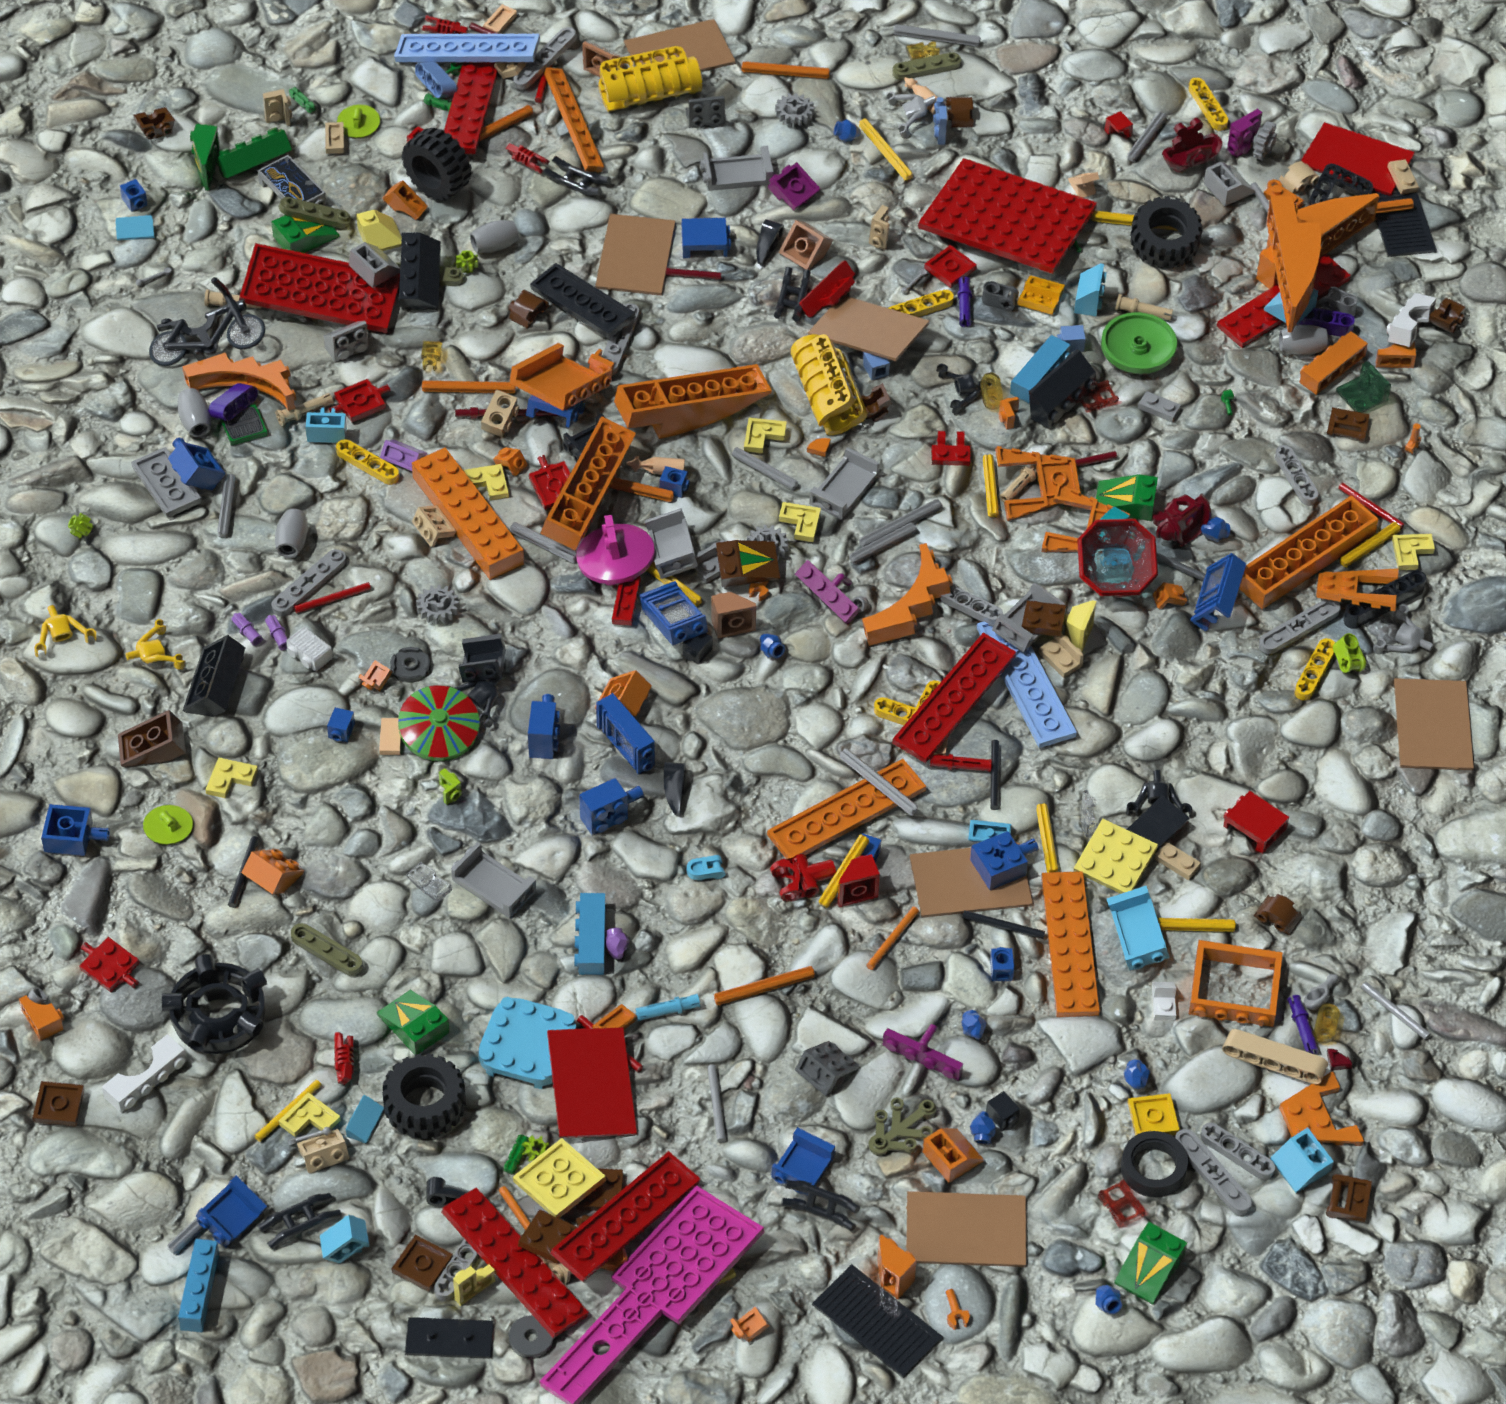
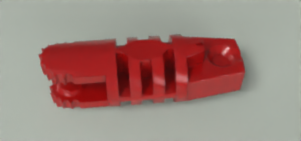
[422,15,469,34]
[506,143,550,174]
[334,1032,354,1085]

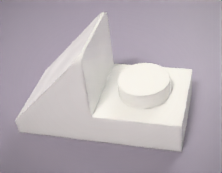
[1152,982,1176,1020]

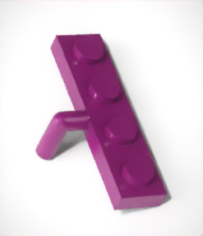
[795,560,861,624]
[882,1024,964,1081]

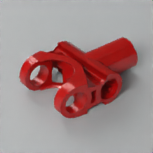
[770,854,836,902]

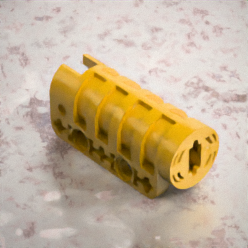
[598,46,702,111]
[790,334,867,435]

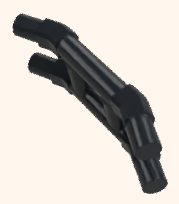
[543,155,611,196]
[774,267,811,321]
[781,1180,860,1232]
[258,1193,342,1250]

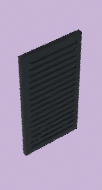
[1365,187,1436,257]
[812,1264,943,1378]

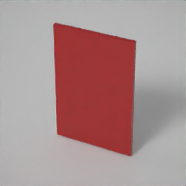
[1301,122,1415,196]
[547,1027,637,1138]

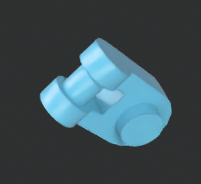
[687,855,726,880]

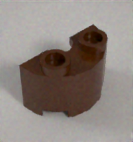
[946,96,973,128]
[133,107,175,140]
[508,289,549,329]
[1429,298,1466,334]
[854,383,892,422]
[1254,894,1302,935]

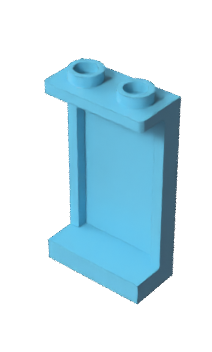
[1107,886,1170,970]

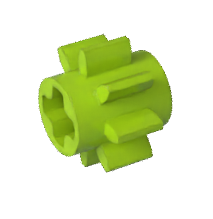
[456,250,478,273]
[68,513,93,538]
[522,1135,549,1162]

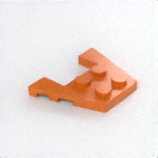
[1279,1072,1364,1146]

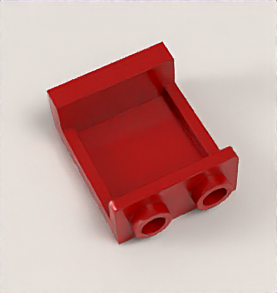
[1223,791,1289,854]

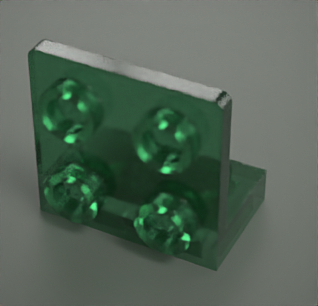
[1336,361,1391,413]

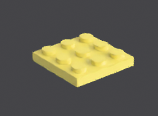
[1074,818,1158,894]
[513,1138,606,1218]

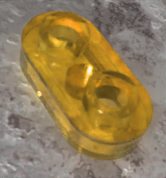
[980,372,1003,410]
[1313,1004,1340,1043]

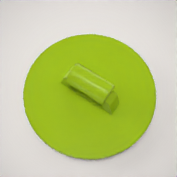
[337,104,380,138]
[143,805,193,844]

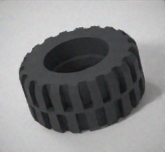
[402,128,472,200]
[1130,196,1203,269]
[382,1054,466,1139]

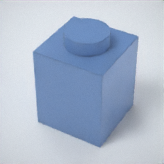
[1057,325,1085,353]
[863,352,890,380]

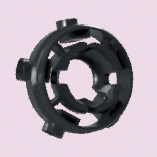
[162,954,267,1054]

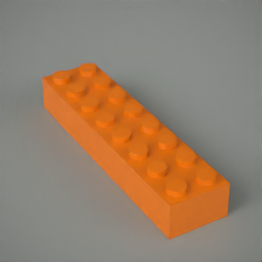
[412,447,524,580]
[1239,495,1378,610]

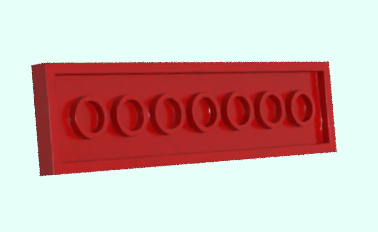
[444,62,498,154]
[1216,254,1351,348]
[892,632,1016,764]
[550,1151,701,1282]
[441,1187,589,1338]

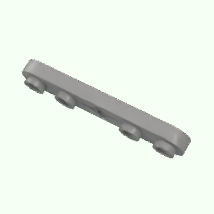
[513,27,577,90]
[602,303,639,376]
[271,549,346,616]
[1259,599,1340,654]
[1175,1129,1252,1215]

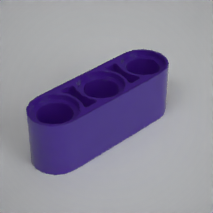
[1299,308,1355,337]
[209,383,258,421]

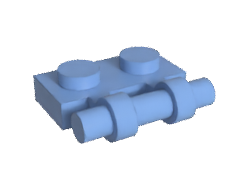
[933,97,947,145]

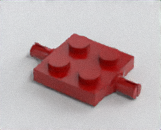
[329,379,391,422]
[529,455,571,509]
[79,937,140,992]

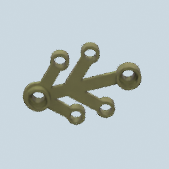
[868,1097,936,1156]

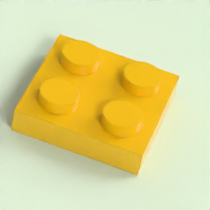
[1127,1093,1179,1135]

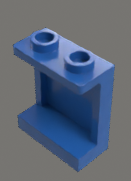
[681,218,731,258]
[526,395,585,428]
[771,1127,835,1196]
[195,1175,267,1248]

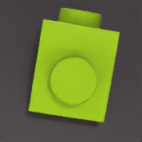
[439,768,462,805]

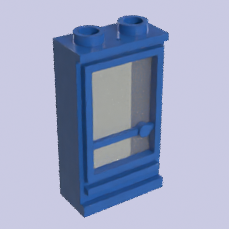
[1190,553,1246,631]
[640,581,708,646]
[596,693,655,775]

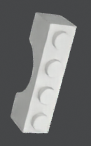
[1387,293,1436,347]
[102,1034,186,1113]

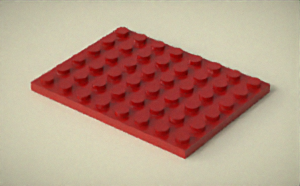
[918,158,1097,274]

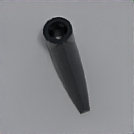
[756,219,784,266]
[664,762,686,816]
[426,1177,469,1207]

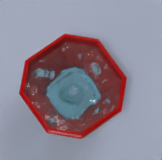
[1077,519,1158,597]

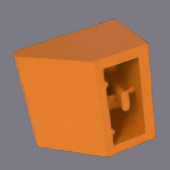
[241,848,305,894]
[923,1128,984,1183]
[877,1235,917,1299]

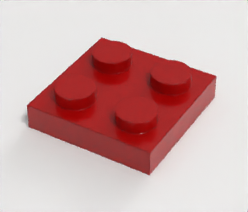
[924,245,977,288]

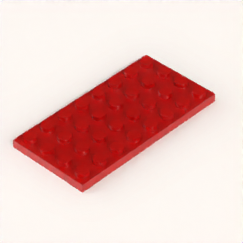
[239,243,400,333]

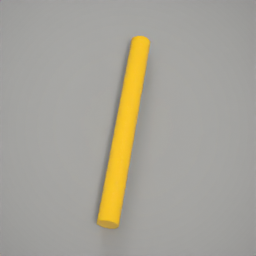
[254,1079,322,1142]

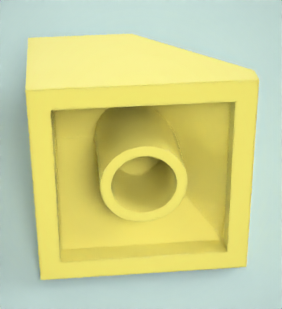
[356,210,402,251]
[1063,600,1097,652]

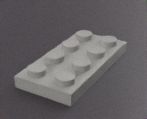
[131,447,202,518]

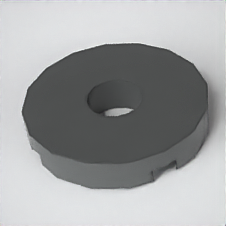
[390,647,430,683]
[509,1315,553,1358]

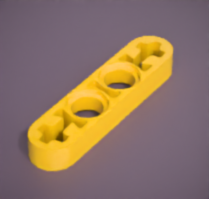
[1188,77,1228,131]
[889,289,954,317]
[336,439,399,485]
[1294,638,1335,701]

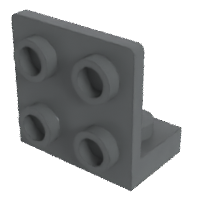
[686,96,725,128]
[795,1041,859,1096]

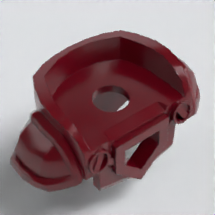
[1162,118,1222,172]
[1153,493,1212,546]

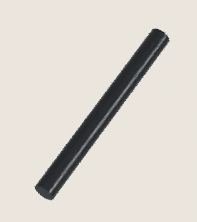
[990,740,999,810]
[228,836,259,908]
[962,910,1045,939]

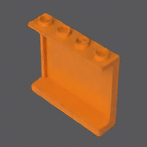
[509,343,612,411]

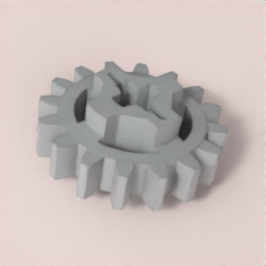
[775,93,814,126]
[1252,121,1277,161]
[747,525,789,561]
[416,585,459,624]

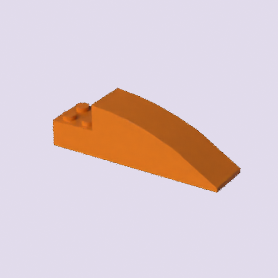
[1256,193,1379,289]
[1266,196,1321,333]
[614,364,772,439]
[540,416,636,551]

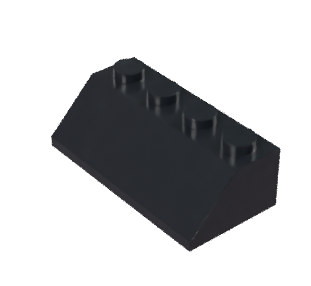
[399,232,441,309]
[1029,349,1097,428]
[182,635,246,717]

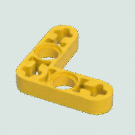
[874,680,940,725]

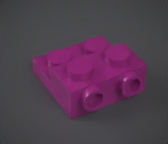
[1227,108,1263,158]
[767,162,821,211]

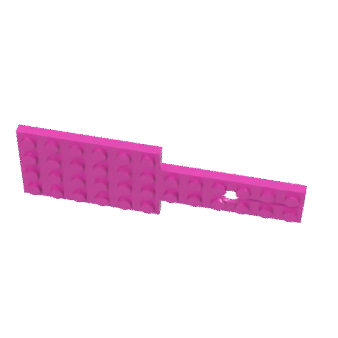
[539,1186,765,1404]

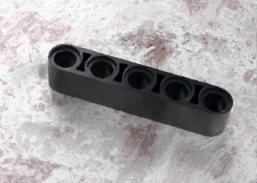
[1343,570,1426,629]

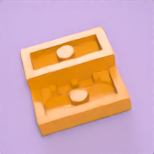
[1017,275,1065,315]

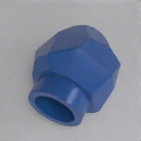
[834,119,861,142]
[1201,517,1230,542]
[760,634,785,658]
[961,1010,987,1039]
[1123,1059,1150,1089]
[970,1111,996,1144]
[1095,1285,1122,1314]

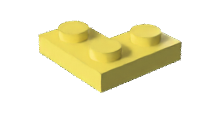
[744,418,787,453]
[463,464,509,501]
[779,502,821,542]
[1392,534,1435,570]
[205,758,258,798]
[279,1092,341,1137]
[453,1264,496,1306]

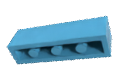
[1010,335,1071,403]
[574,893,606,975]
[178,1239,220,1333]

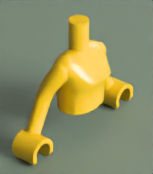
[34,605,97,657]
[126,619,186,670]

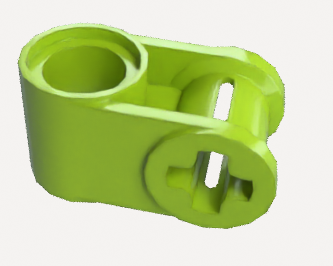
[1333,633,1366,673]

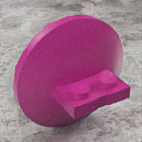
[576,515,655,586]

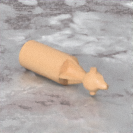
[904,78,946,115]
[626,456,685,475]

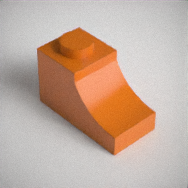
[382,180,428,220]
[1375,341,1416,368]
[19,995,64,1041]

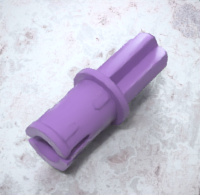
[231,613,263,646]
[265,615,288,650]

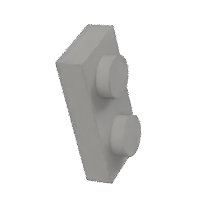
[1138,391,1181,422]

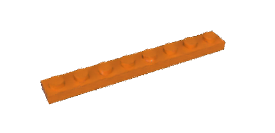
[544,67,604,172]

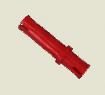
[929,754,992,772]

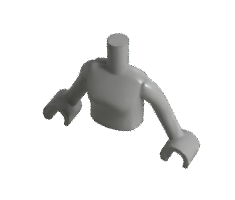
[886,91,936,139]
[1373,604,1433,654]

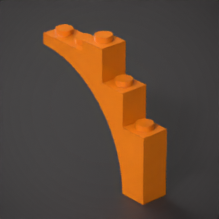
[182,353,297,411]
[862,543,953,646]

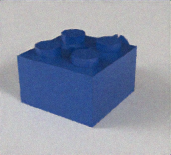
[168,437,226,491]
[528,694,560,759]
[579,778,644,835]
[41,804,110,856]
[970,831,1039,890]

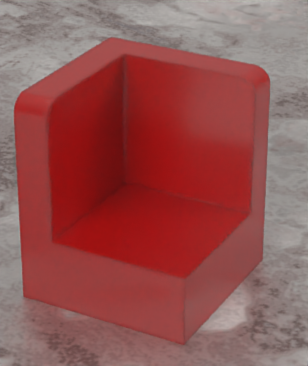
[1105,111,1133,138]

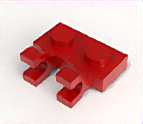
[931,431,970,466]

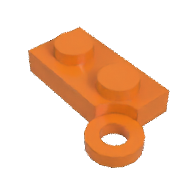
[1263,179,1304,209]

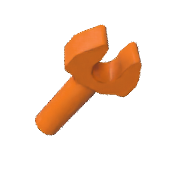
[1405,423,1422,454]
[749,581,769,601]
[945,1289,970,1330]

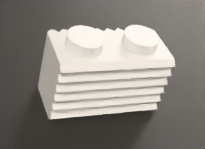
[286,626,333,672]

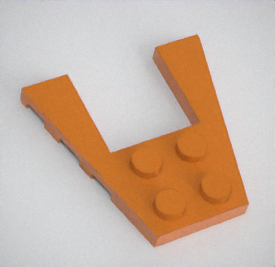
[995,446,1081,521]
[1041,482,1130,552]
[1316,568,1399,611]

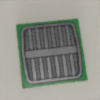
[220,404,268,446]

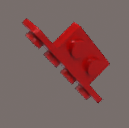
[799,260,855,317]

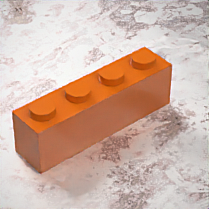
[1299,331,1368,395]

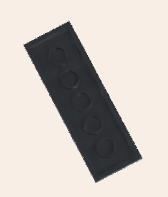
[530,263,636,339]

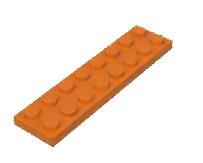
[767,759,926,859]
[1041,871,1099,1017]

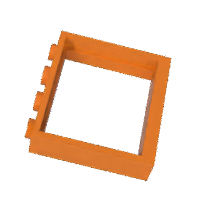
[1189,940,1283,1027]

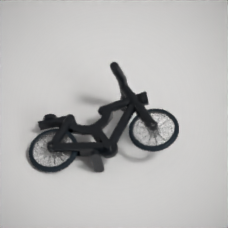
[149,277,265,366]

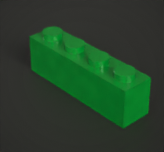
[214,127,292,178]

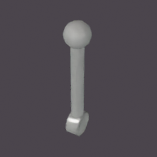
[136,267,172,286]
[901,269,927,294]
[288,1127,331,1145]

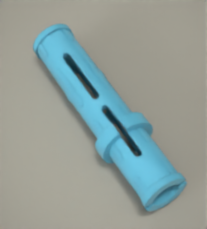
[635,994,700,1021]

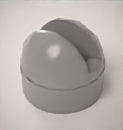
[852,596,868,613]
[28,987,47,1004]

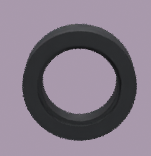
[1121,1131,1188,1197]

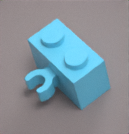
[306,408,347,443]
[320,1215,369,1264]

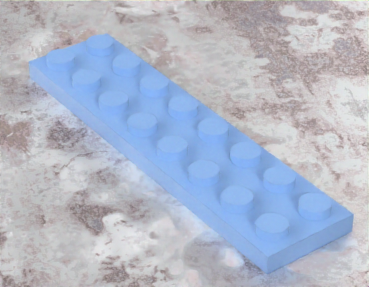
[394,34,540,63]
[977,621,1077,748]

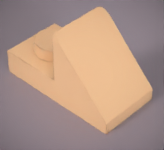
[1068,172,1099,198]

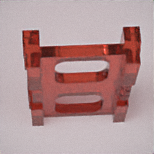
[1080,380,1119,413]
[1098,1179,1146,1228]

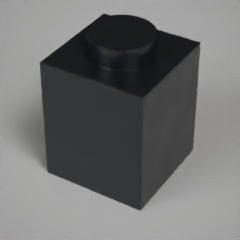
[682,633,713,664]
[986,1091,1020,1131]

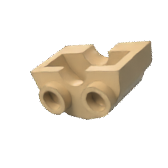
[1279,161,1320,194]

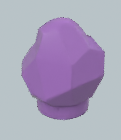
[605,928,630,959]

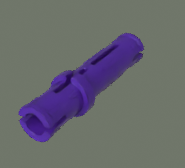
[957,277,972,327]
[1287,995,1319,1054]

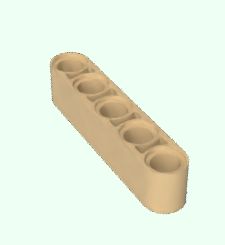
[1222,1029,1329,1084]

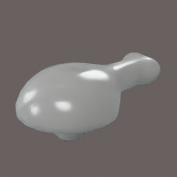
[1304,974,1339,1010]

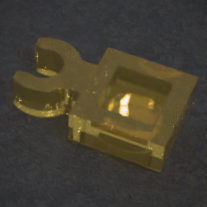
[906,41,939,60]
[421,341,443,371]

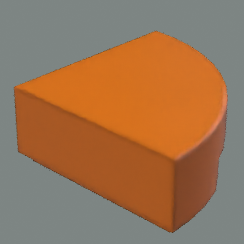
[807,438,831,457]

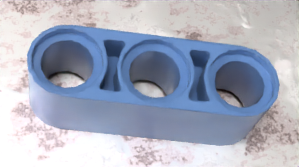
[415,62,457,98]

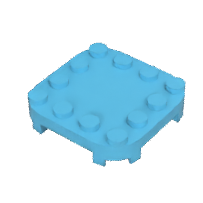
[478,997,576,1089]

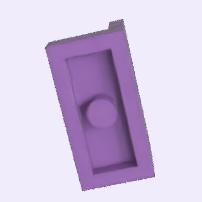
[380,440,427,471]

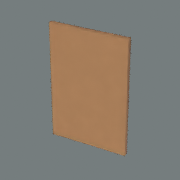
[624,19,735,72]
[595,214,675,296]
[808,295,930,361]
[1394,678,1474,771]
[909,843,1033,918]
[905,1191,1027,1267]

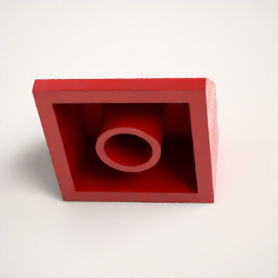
[837,854,880,907]

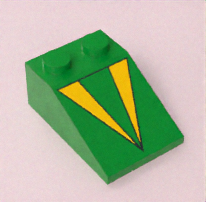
[190,124,220,191]
[271,215,339,253]
[1096,474,1158,521]
[377,989,450,1055]
[1114,1221,1187,1305]

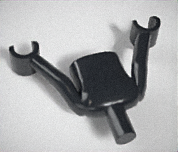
[936,363,991,415]
[448,677,502,728]
[1126,770,1192,817]

